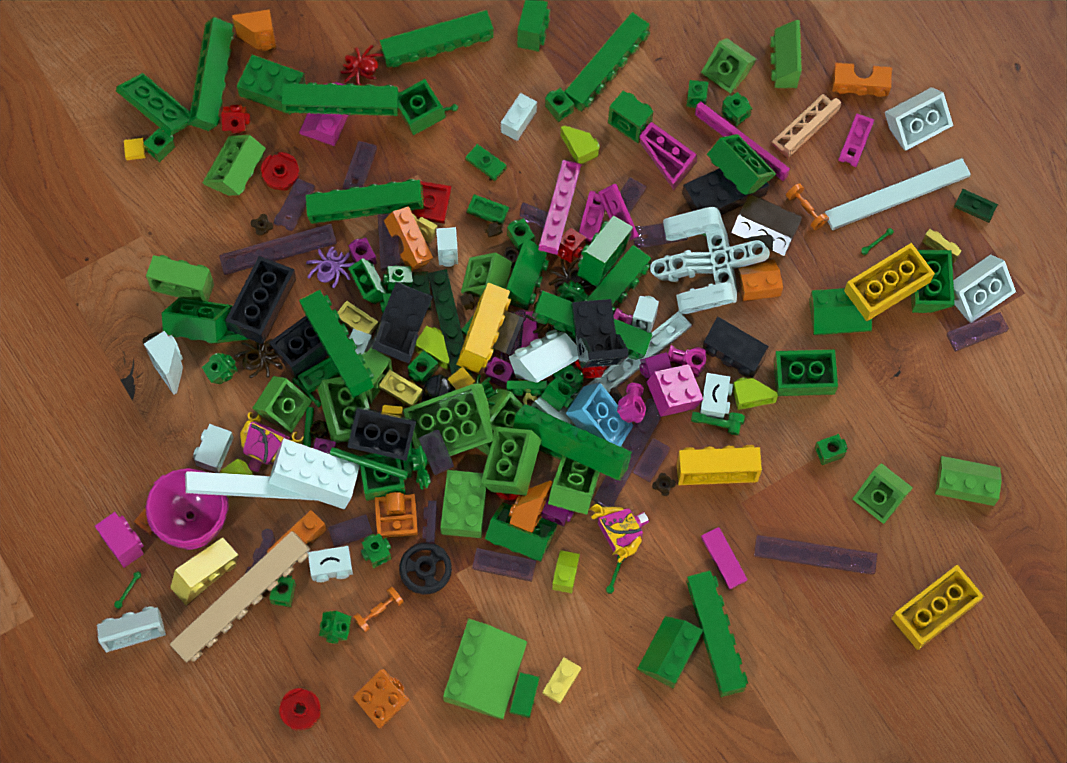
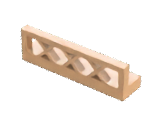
[771,94,841,159]

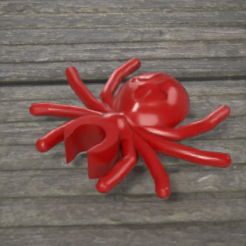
[340,45,383,86]

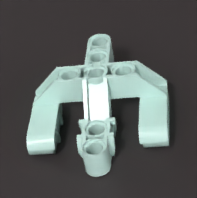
[650,207,770,314]

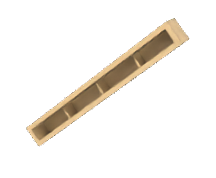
[170,531,310,662]

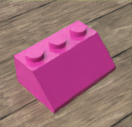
[299,82,348,146]

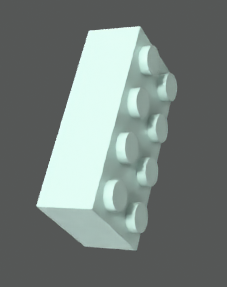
[268,439,360,509]

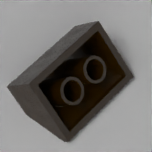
[731,194,803,256]

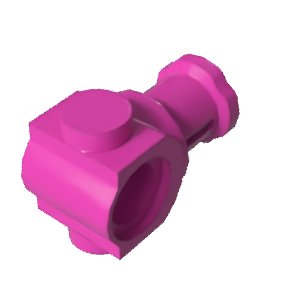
[668,345,706,377]
[617,383,646,423]

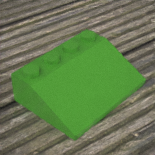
[403,384,493,465]
[443,619,527,720]

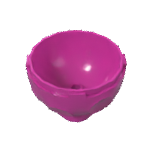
[145,468,229,550]

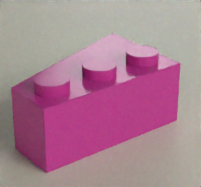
[640,122,697,190]

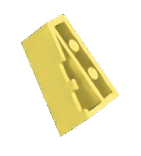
[171,538,238,605]

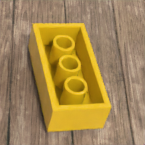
[844,243,935,321]
[456,283,511,373]
[677,445,762,485]
[891,565,984,650]

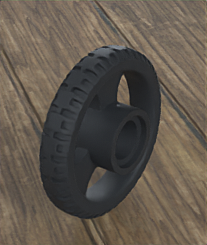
[399,542,452,595]

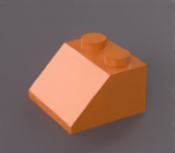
[232,9,276,50]
[736,259,783,301]
[509,481,553,533]

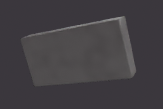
[493,311,524,355]

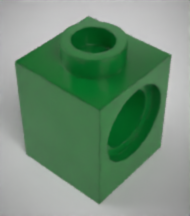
[686,80,708,108]
[545,88,574,122]
[143,128,175,163]
[507,218,535,252]
[408,350,439,385]
[541,376,577,412]
[814,434,848,465]
[269,575,296,607]

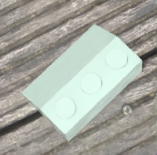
[884,88,953,151]
[953,255,1016,323]
[509,330,578,383]
[144,331,183,395]
[97,606,166,652]

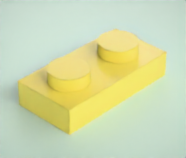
[922,229,962,264]
[337,301,378,335]
[379,370,423,407]
[543,658,581,704]

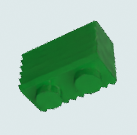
[348,258,388,304]

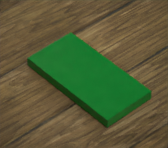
[116,73,190,136]

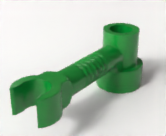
[691,412,745,435]

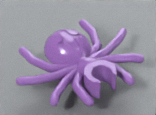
[306,247,355,288]

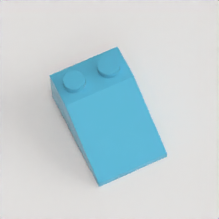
[566,382,634,446]

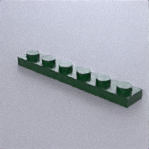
[428,269,472,377]

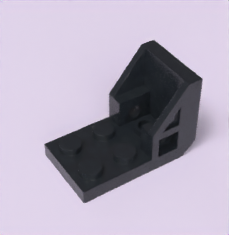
[371,281,433,363]
[571,299,628,368]

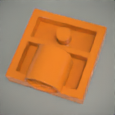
[375,492,418,538]
[353,669,410,728]

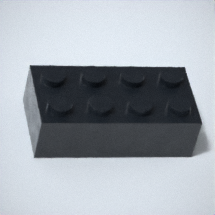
[682,168,769,215]
[225,256,296,344]

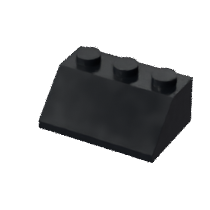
[269,316,329,379]
[703,316,769,378]
[347,406,416,461]

